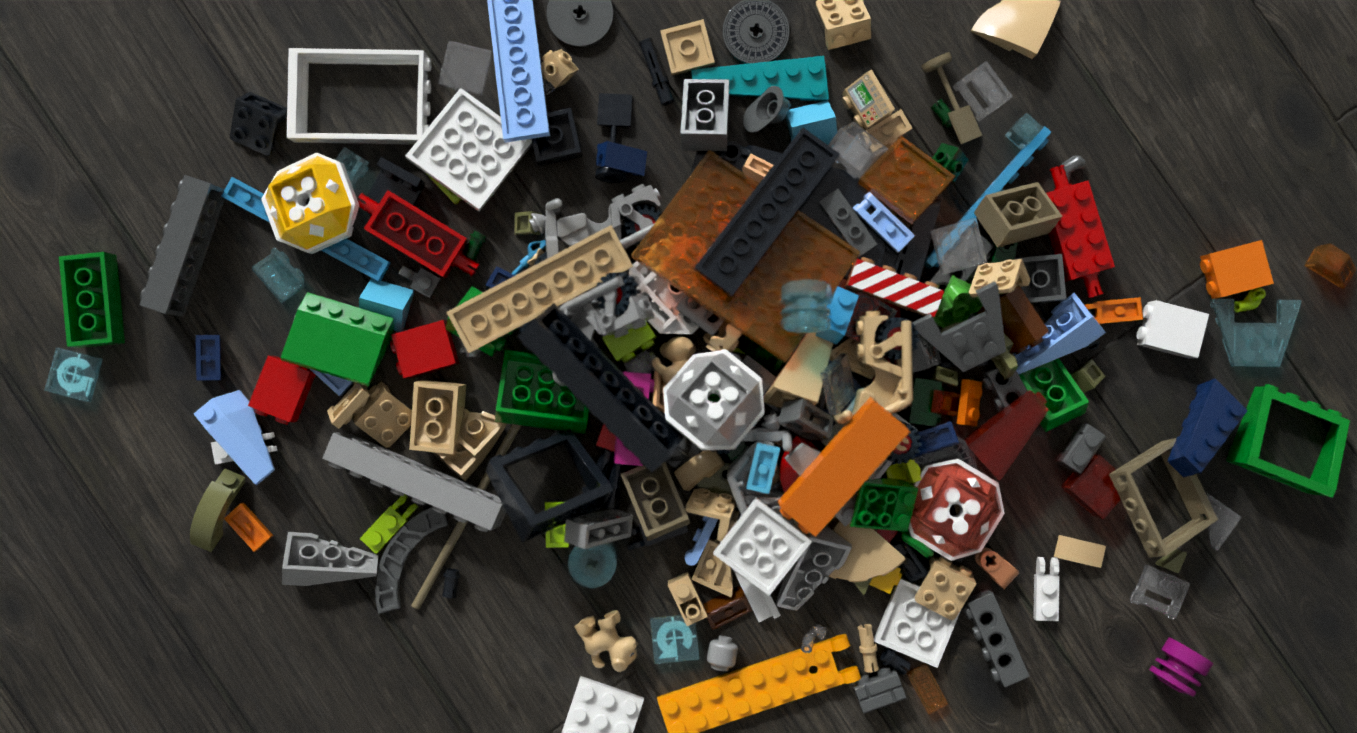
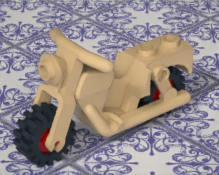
[832,311,922,464]

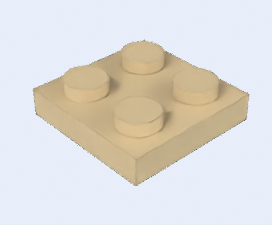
[660,19,715,76]

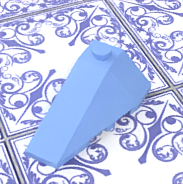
[1013,293,1106,374]
[194,390,275,485]

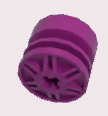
[1149,637,1214,697]

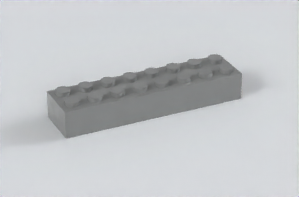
[323,432,506,532]

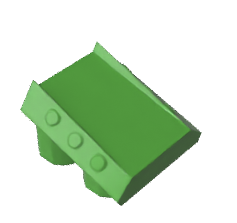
[933,275,983,327]

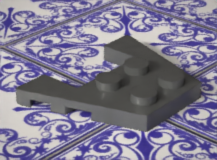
[912,281,1006,372]

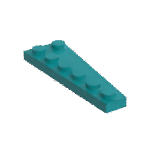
[691,56,829,101]

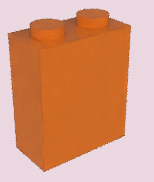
[1200,240,1274,299]

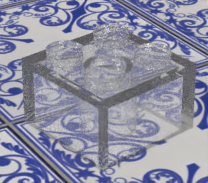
[828,122,888,178]

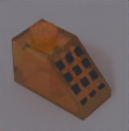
[1305,243,1356,289]

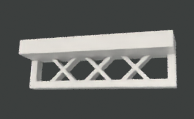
[719,541,780,622]

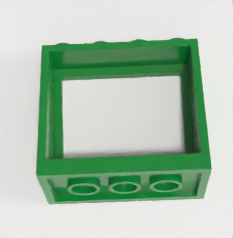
[1226,384,1350,498]

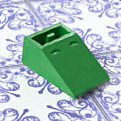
[850,478,919,531]

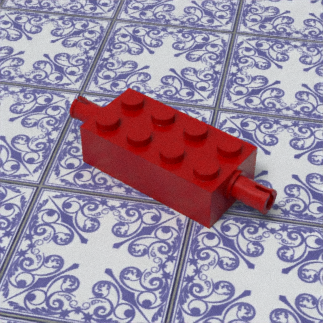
[1046,165,1115,298]
[358,190,480,278]

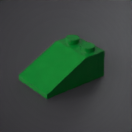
[1018,358,1089,432]

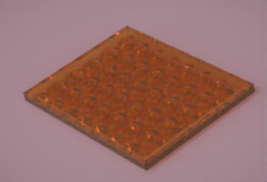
[631,150,860,362]

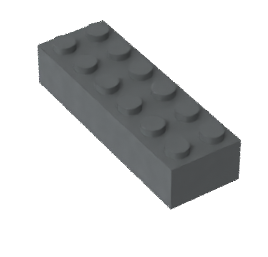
[140,175,225,317]

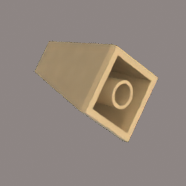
[763,321,833,409]

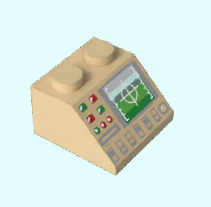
[842,70,895,131]

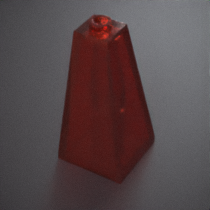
[964,390,1049,481]

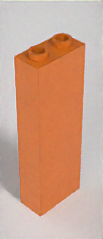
[778,396,910,537]

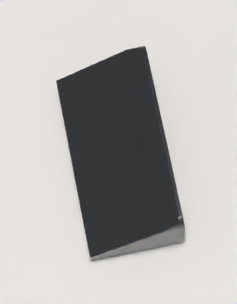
[889,535,931,583]

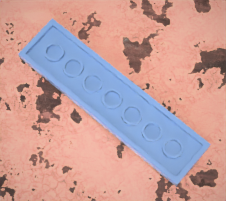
[487,0,550,143]

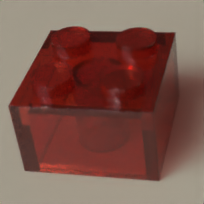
[1061,454,1127,519]

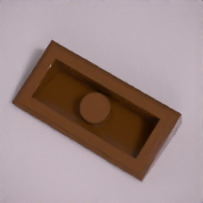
[703,586,753,630]

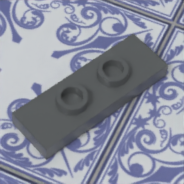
[819,189,877,258]

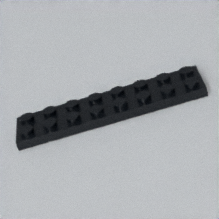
[694,128,840,298]

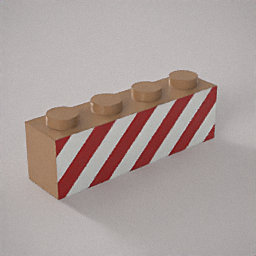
[845,257,944,317]

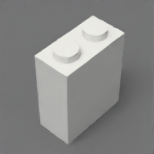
[1137,300,1209,358]

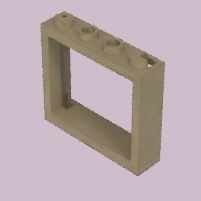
[1109,438,1218,557]

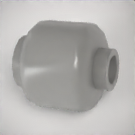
[707,636,738,671]

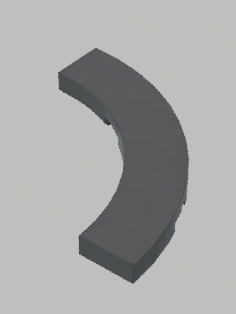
[375,507,449,614]

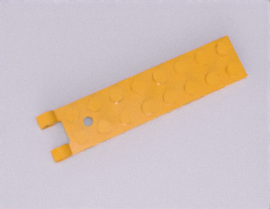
[657,634,861,733]

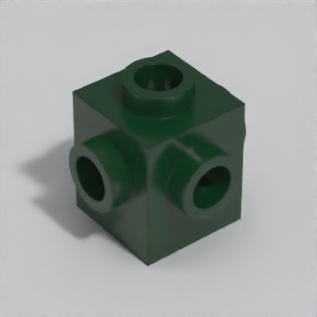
[928,143,969,182]

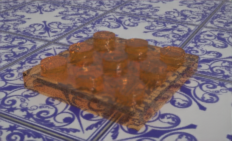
[858,136,955,224]

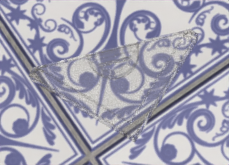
[1206,493,1241,551]

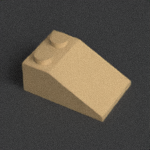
[409,380,466,454]

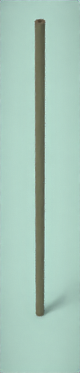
[411,424,522,610]

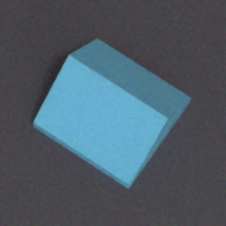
[786,100,838,146]
[359,278,415,332]

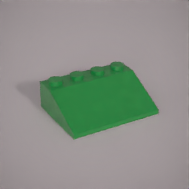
[281,292,394,387]
[495,350,589,434]

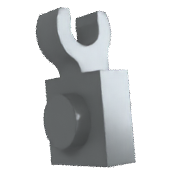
[399,266,442,298]

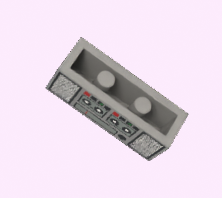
[564,509,633,549]

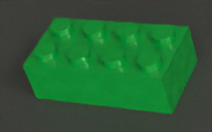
[59,252,125,348]

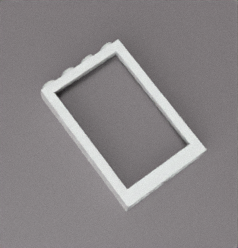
[287,48,432,144]

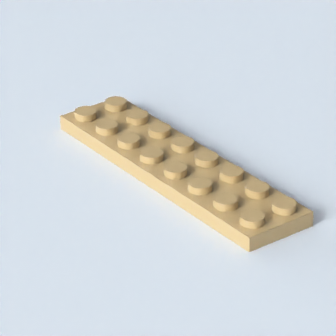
[447,225,633,353]

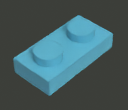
[746,443,780,494]

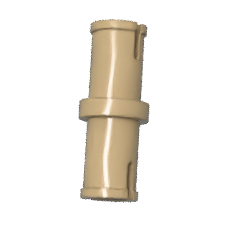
[858,624,879,673]

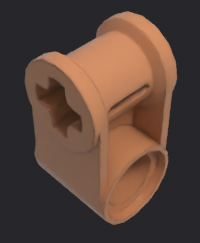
[975,547,1019,590]

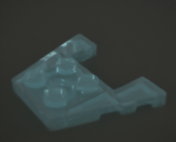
[1210,299,1301,367]

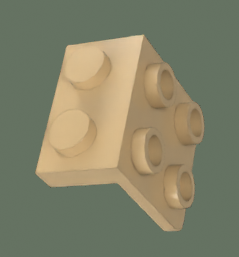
[816,0,871,50]
[969,259,1030,297]
[352,381,412,448]
[685,488,740,541]
[915,554,976,620]

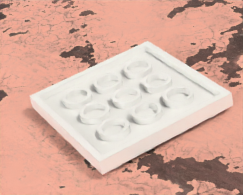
[405,88,532,212]

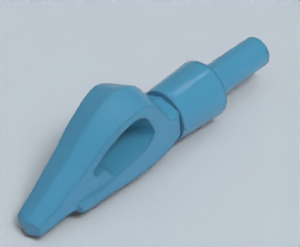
[511,240,546,276]

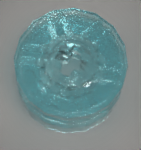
[781,280,831,333]
[568,542,618,588]

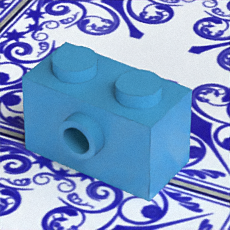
[816,286,859,344]

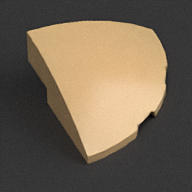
[970,0,1060,59]
[432,409,507,481]
[829,521,906,582]

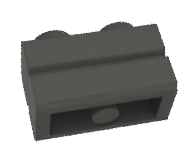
[1055,423,1106,474]
[852,667,906,714]

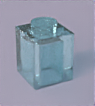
[1005,113,1044,150]

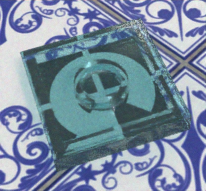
[44,347,103,402]
[650,615,699,664]

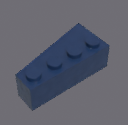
[1167,378,1248,478]

